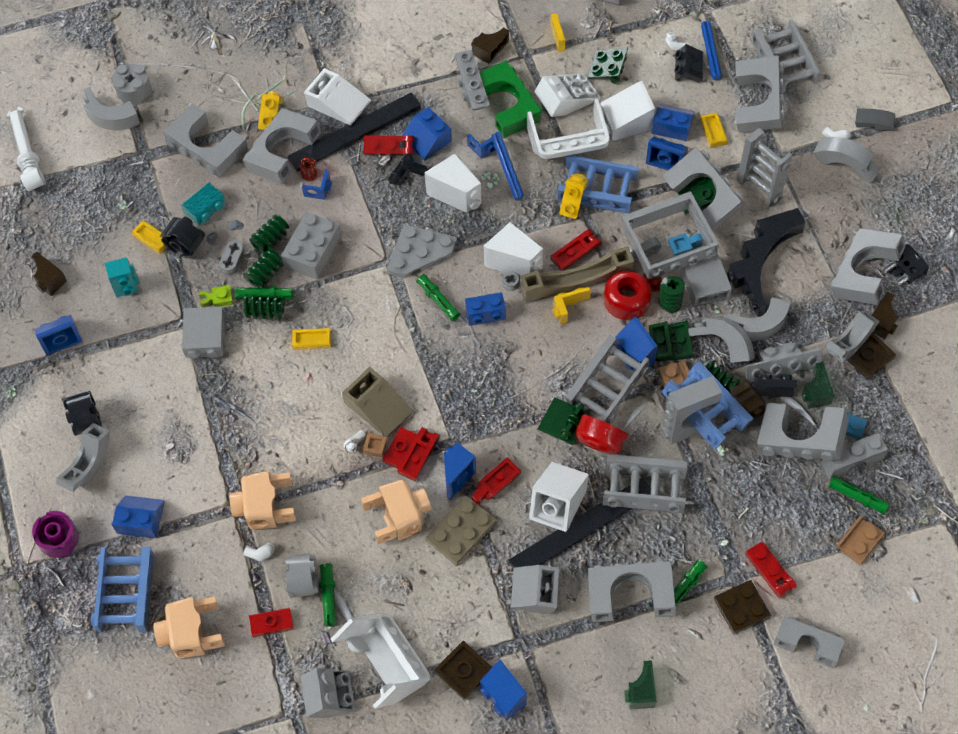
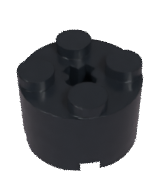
[160,216,206,258]
[62,391,102,436]

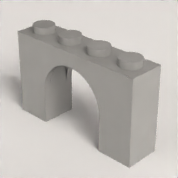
[736,56,785,133]
[163,104,248,178]
[243,108,321,184]
[662,147,745,232]
[831,228,905,305]
[661,376,722,444]
[757,403,849,461]
[588,560,676,622]

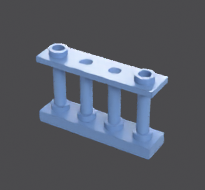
[557,155,639,214]
[662,361,753,450]
[91,547,154,633]

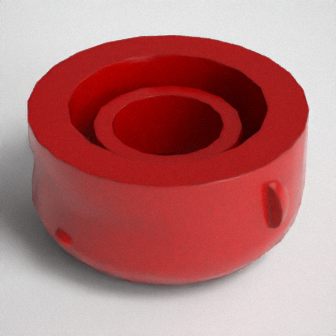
[603,271,652,320]
[576,414,629,455]

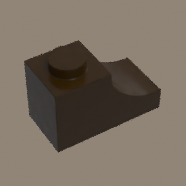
[471,27,509,64]
[32,252,67,296]
[871,292,898,340]
[730,380,767,418]

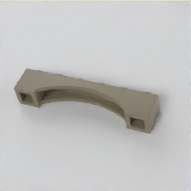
[520,246,634,302]

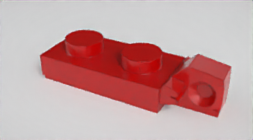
[471,457,521,504]

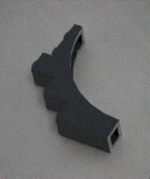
[727,208,806,317]

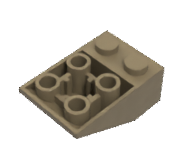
[342,366,413,437]

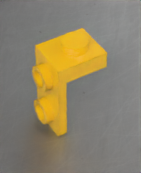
[258,91,284,130]
[559,173,589,219]
[552,287,591,325]

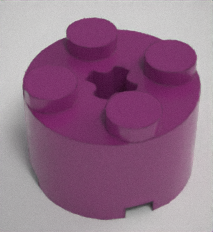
[32,511,79,558]

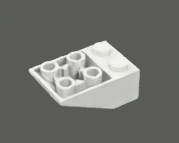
[304,68,371,125]
[534,73,601,117]

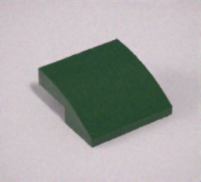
[649,321,694,361]

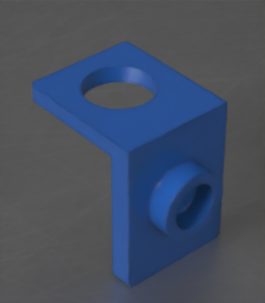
[467,134,496,159]
[302,169,332,200]

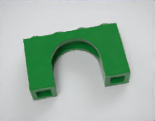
[479,60,542,138]

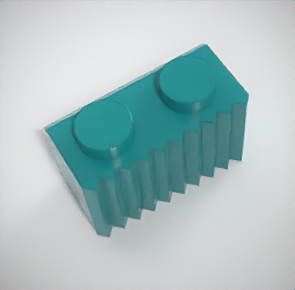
[181,182,225,225]

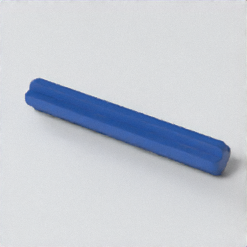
[701,21,722,80]
[491,132,524,200]

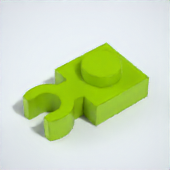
[199,285,233,307]

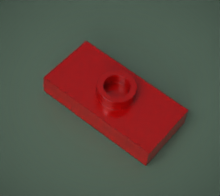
[382,427,417,469]
[249,608,294,637]

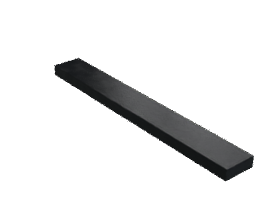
[288,93,421,172]
[509,477,651,569]

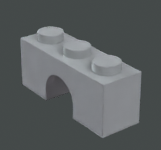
[821,433,888,480]
[773,616,845,669]

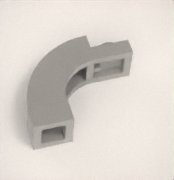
[83,87,140,131]
[813,137,879,183]
[726,297,790,341]
[826,310,880,362]
[688,316,755,363]
[56,423,110,492]

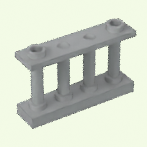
[751,19,821,93]
[737,128,792,207]
[565,335,650,424]
[603,454,687,513]

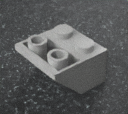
[510,565,559,614]
[301,668,356,719]

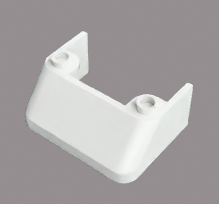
[527,99,609,159]
[331,613,430,709]

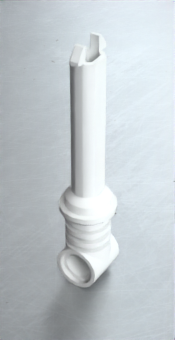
[6,107,46,191]

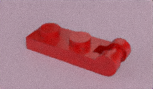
[364,135,414,155]
[550,229,602,271]
[397,427,440,482]
[745,541,797,598]

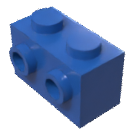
[465,292,506,326]

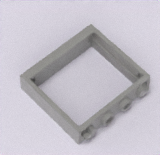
[621,191,719,279]

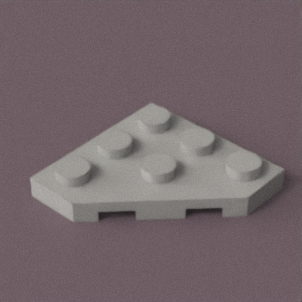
[387,224,457,278]

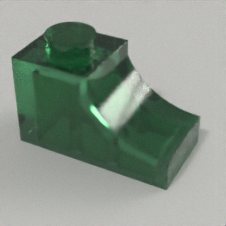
[802,362,834,409]
[624,660,657,709]

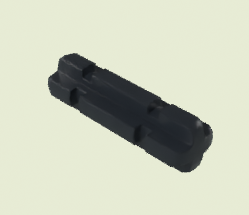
[388,154,414,185]
[401,158,431,176]

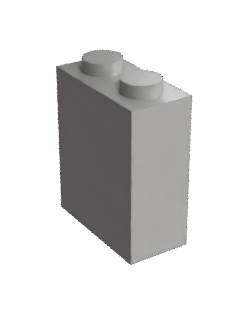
[680,254,732,307]
[182,307,225,359]

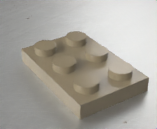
[426,495,496,565]

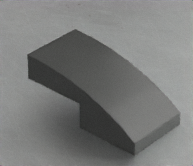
[855,108,896,131]

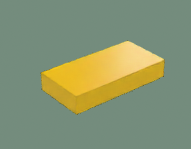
[550,13,565,52]
[700,113,728,148]
[131,220,166,254]
[292,328,331,350]

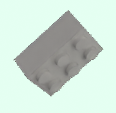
[281,212,341,279]

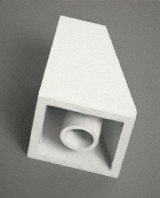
[600,81,655,141]
[425,154,482,213]
[484,222,543,277]
[529,462,589,532]

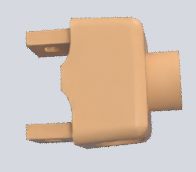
[229,471,296,530]
[361,480,432,545]
[154,596,225,659]

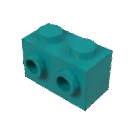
[105,257,140,298]

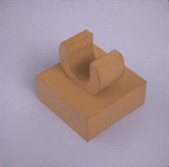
[363,433,387,458]

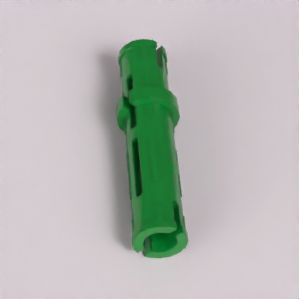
[416,274,461,322]
[235,286,293,301]
[828,476,890,515]
[674,559,708,607]
[319,563,337,627]

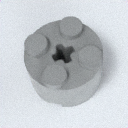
[112,64,152,105]
[285,554,319,598]

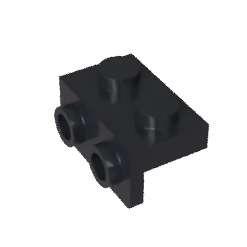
[674,44,703,83]
[754,373,798,397]

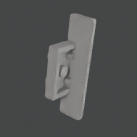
[455,50,490,111]
[746,343,822,383]

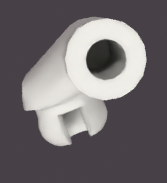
[665,32,686,51]
[822,127,851,139]
[344,429,367,453]
[244,543,275,561]

